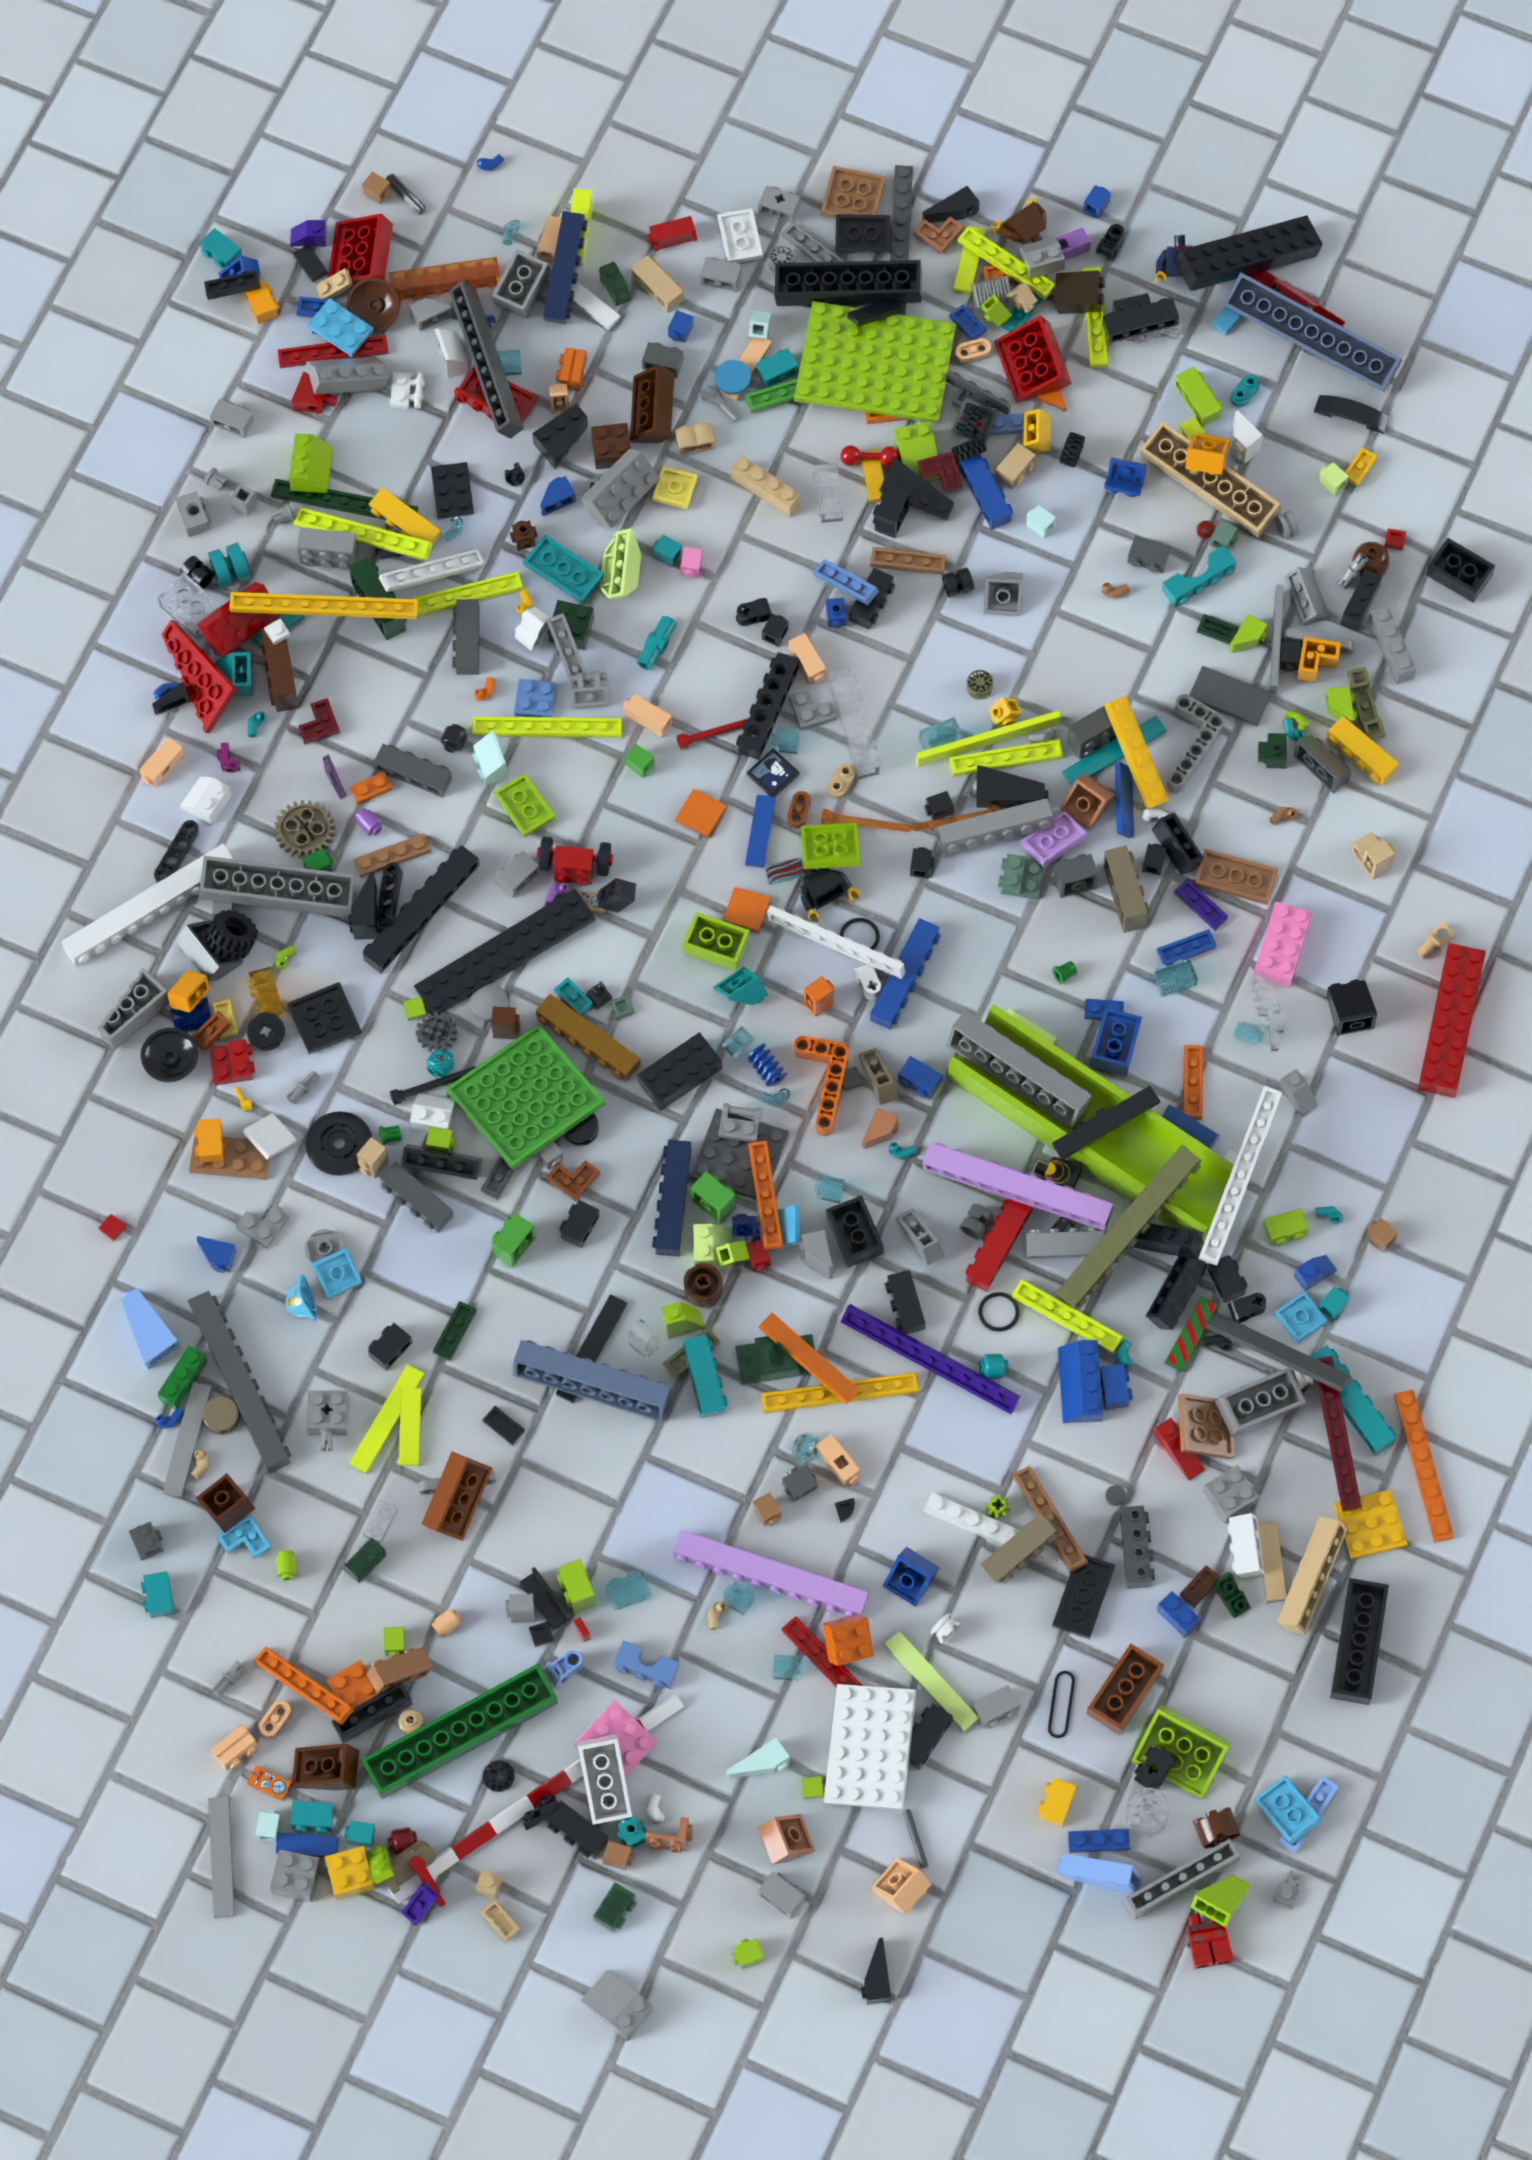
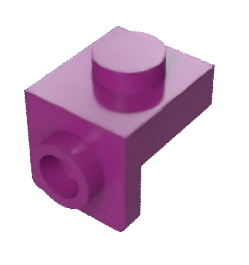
[217,743,241,773]

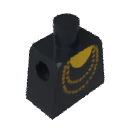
[1034,1157,1083,1189]

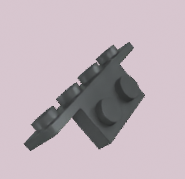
[946,371,1011,414]

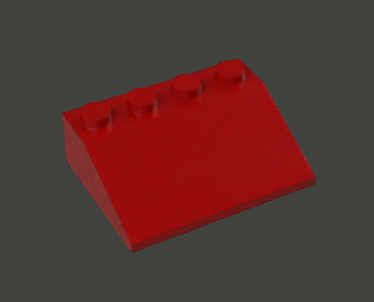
[328,213,393,289]
[994,315,1072,403]

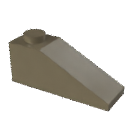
[859,1048,899,1105]

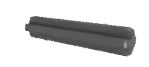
[386,173,426,215]

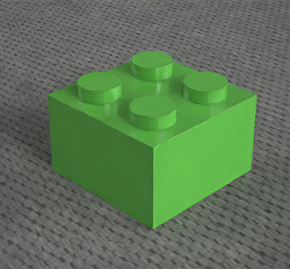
[691,1171,736,1224]
[492,1213,536,1268]

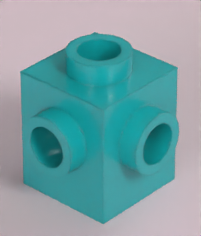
[616,1816,647,1849]

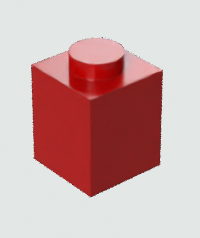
[746,1240,771,1272]

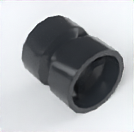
[179,556,215,591]
[942,567,974,598]

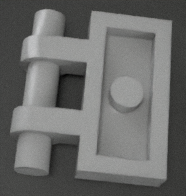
[570,671,609,707]

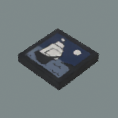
[747,748,800,797]

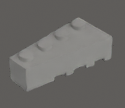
[98,968,169,1050]

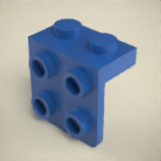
[1104,457,1147,497]

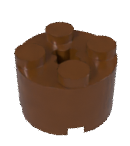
[684,1263,723,1307]
[1193,1807,1240,1849]

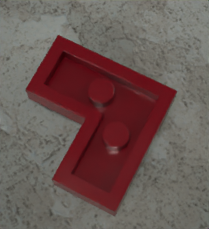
[917,452,962,492]
[298,698,340,745]

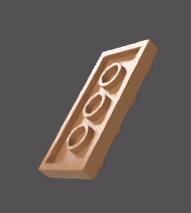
[1194,849,1278,905]
[189,1135,269,1180]

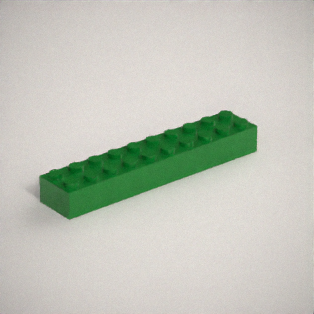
[361,1664,558,1799]

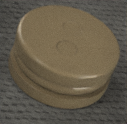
[203,1396,240,1435]

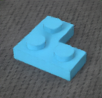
[217,1515,272,1559]

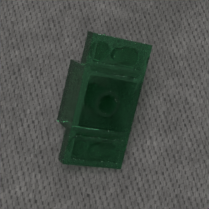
[735,1334,815,1385]

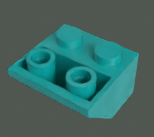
[215,652,253,696]

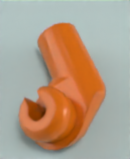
[474,677,495,701]

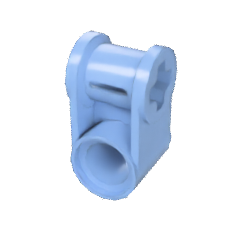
[545,1650,583,1686]

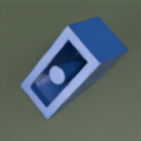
[218,255,261,278]
[540,476,576,516]
[196,1236,236,1273]
[1294,1255,1337,1291]

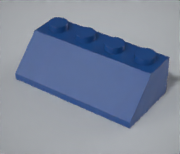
[1058,1340,1103,1423]

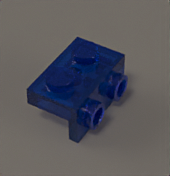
[170,998,211,1032]
[732,1214,760,1242]

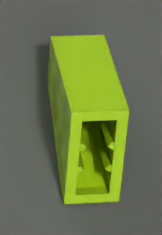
[661,1302,705,1339]
[1190,1875,1251,1927]

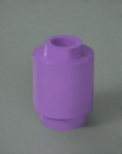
[355,808,382,836]

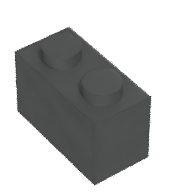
[642,342,684,378]
[1127,535,1171,573]

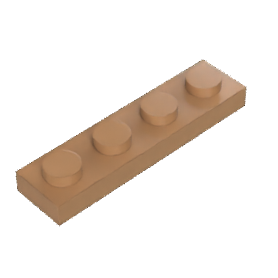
[870,547,946,575]
[353,833,431,878]

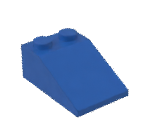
[1090,1007,1142,1077]

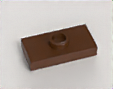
[1180,1565,1220,1608]

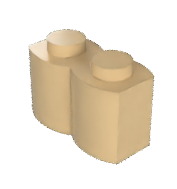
[675,422,715,455]

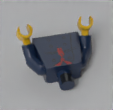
[1154,234,1193,284]

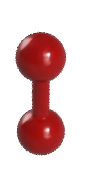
[840,445,900,467]

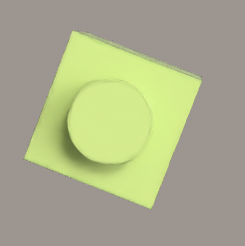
[1319,462,1349,496]

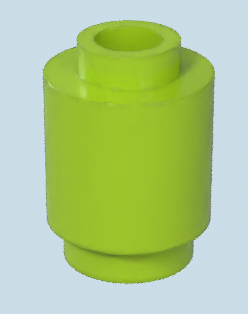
[276,1550,297,1581]

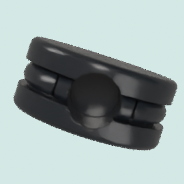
[564,1113,599,1146]

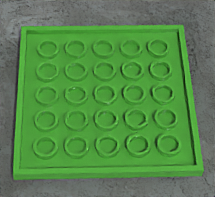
[446,1024,606,1170]

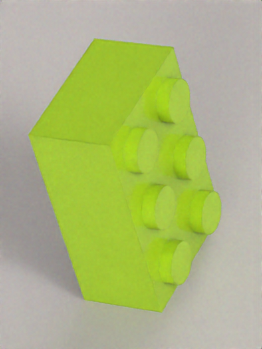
[683,912,750,972]

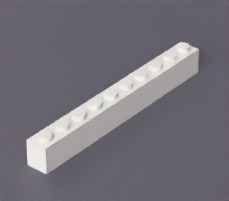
[61,844,233,966]

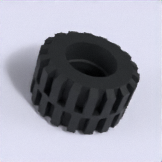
[205,910,258,960]

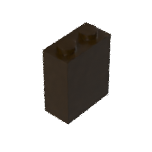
[1055,270,1105,314]

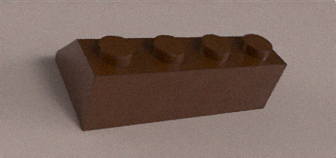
[630,365,675,443]

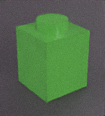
[625,744,655,777]

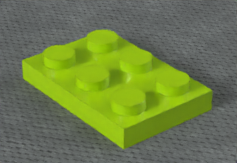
[494,773,556,838]

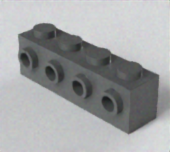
[1119,1506,1155,1589]

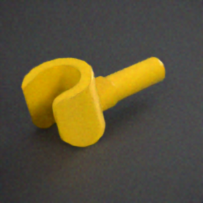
[234,1087,252,1111]

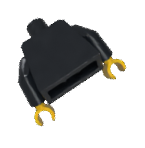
[800,868,860,922]

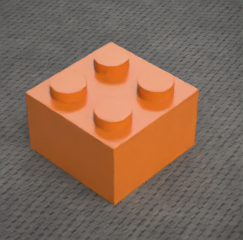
[822,1614,874,1666]
[327,1660,380,1708]

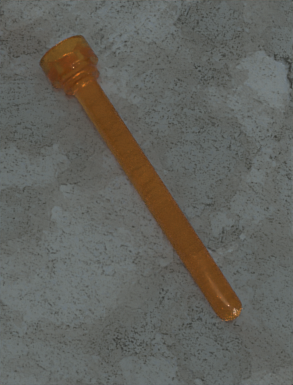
[911,804,1000,831]
[821,809,912,832]

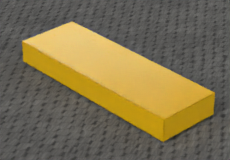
[860,449,884,503]

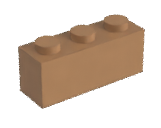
[366,1647,433,1694]

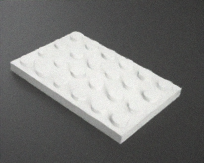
[823,1684,917,1810]

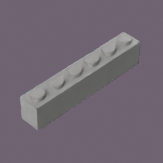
[938,798,1054,855]
[1124,1839,1240,1920]

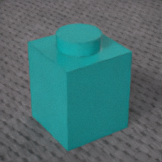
[652,535,682,567]
[1319,1286,1350,1321]
[344,1820,376,1848]

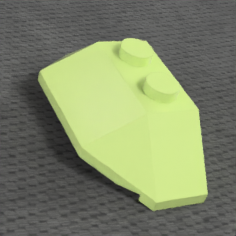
[599,528,641,600]

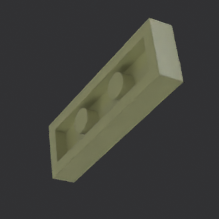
[663,1327,720,1379]

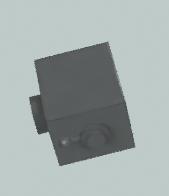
[782,1465,818,1502]
[129,1521,163,1561]

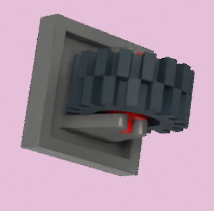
[951,397,1000,446]

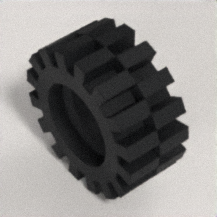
[1060,432,1085,468]
[951,436,987,462]

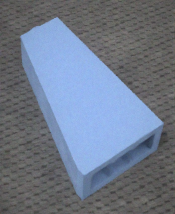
[121,1288,179,1369]
[1058,1853,1142,1895]

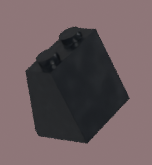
[1326,979,1377,1036]

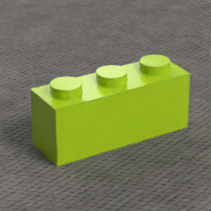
[1174,367,1223,427]

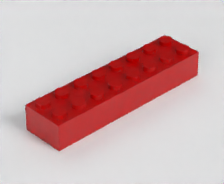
[1417,943,1486,1098]

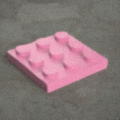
[573,1700,658,1777]

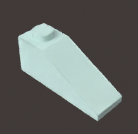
[726,1738,790,1779]

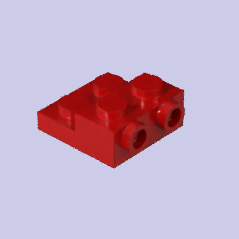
[209,1039,255,1086]

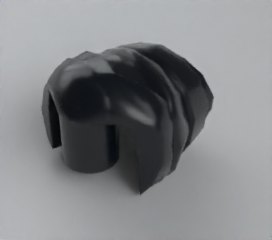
[505,462,525,486]

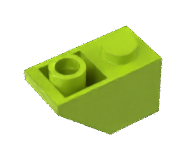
[1325,686,1357,725]

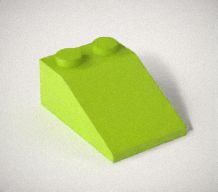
[894,421,941,482]

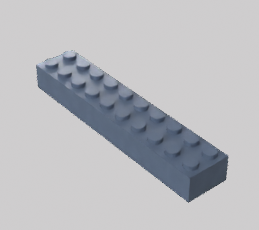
[1223,273,1402,393]

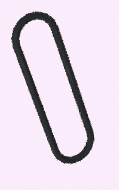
[1048,1671,1075,1738]

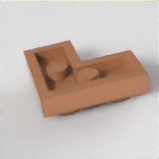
[913,217,964,255]

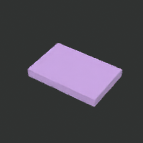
[1020,811,1088,867]

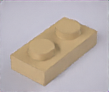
[316,268,353,299]

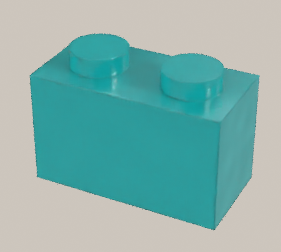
[200,228,242,269]
[756,348,798,388]
[141,1571,175,1618]
[290,1801,334,1834]

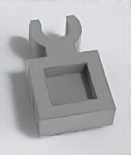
[1273,1870,1303,1909]

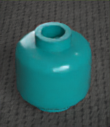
[979,1353,1009,1379]

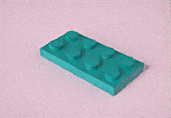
[523,534,605,604]

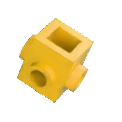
[988,697,1022,726]

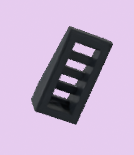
[152,682,190,715]

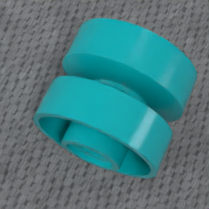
[208,542,251,589]

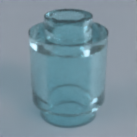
[1234,1022,1264,1045]

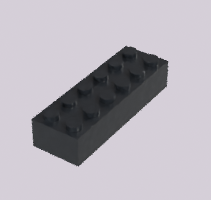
[1330,1578,1389,1705]

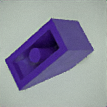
[290,220,327,247]

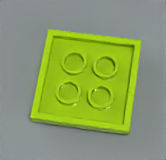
[801,822,861,869]

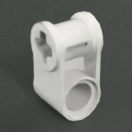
[853,964,881,1001]

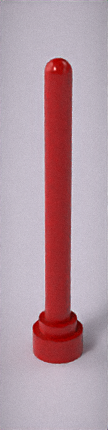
[677,718,763,749]

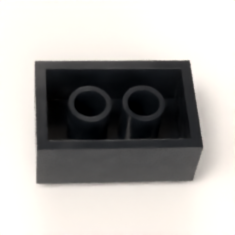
[835,214,891,254]
[1426,538,1495,603]
[826,1195,884,1267]

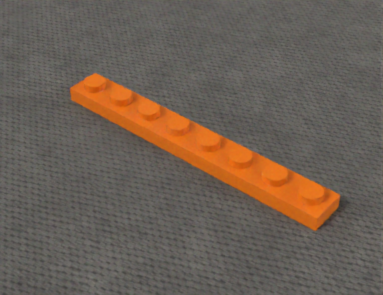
[1394,1389,1454,1543]

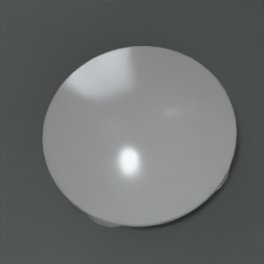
[470,984,508,1021]

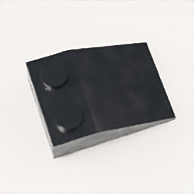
[348,872,377,940]

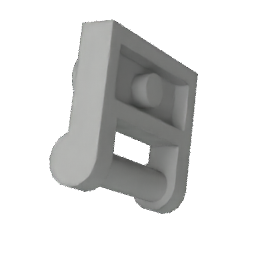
[718,1103,762,1142]

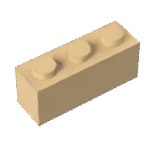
[631,255,684,313]

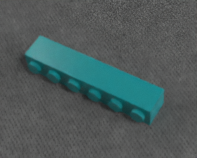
[1310,1345,1396,1456]

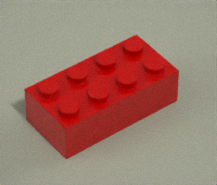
[197,582,282,657]

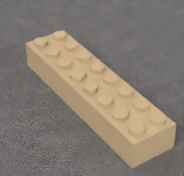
[1140,421,1281,539]

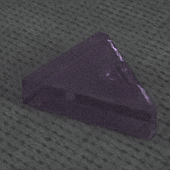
[323,754,347,799]

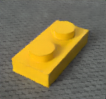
[1345,447,1378,487]

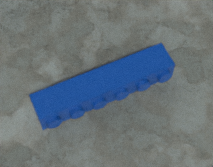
[870,918,941,1030]

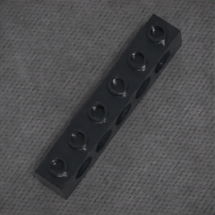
[736,652,799,760]

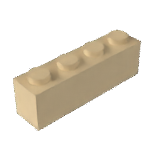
[730,455,801,517]

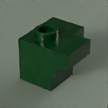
[1258,733,1287,769]

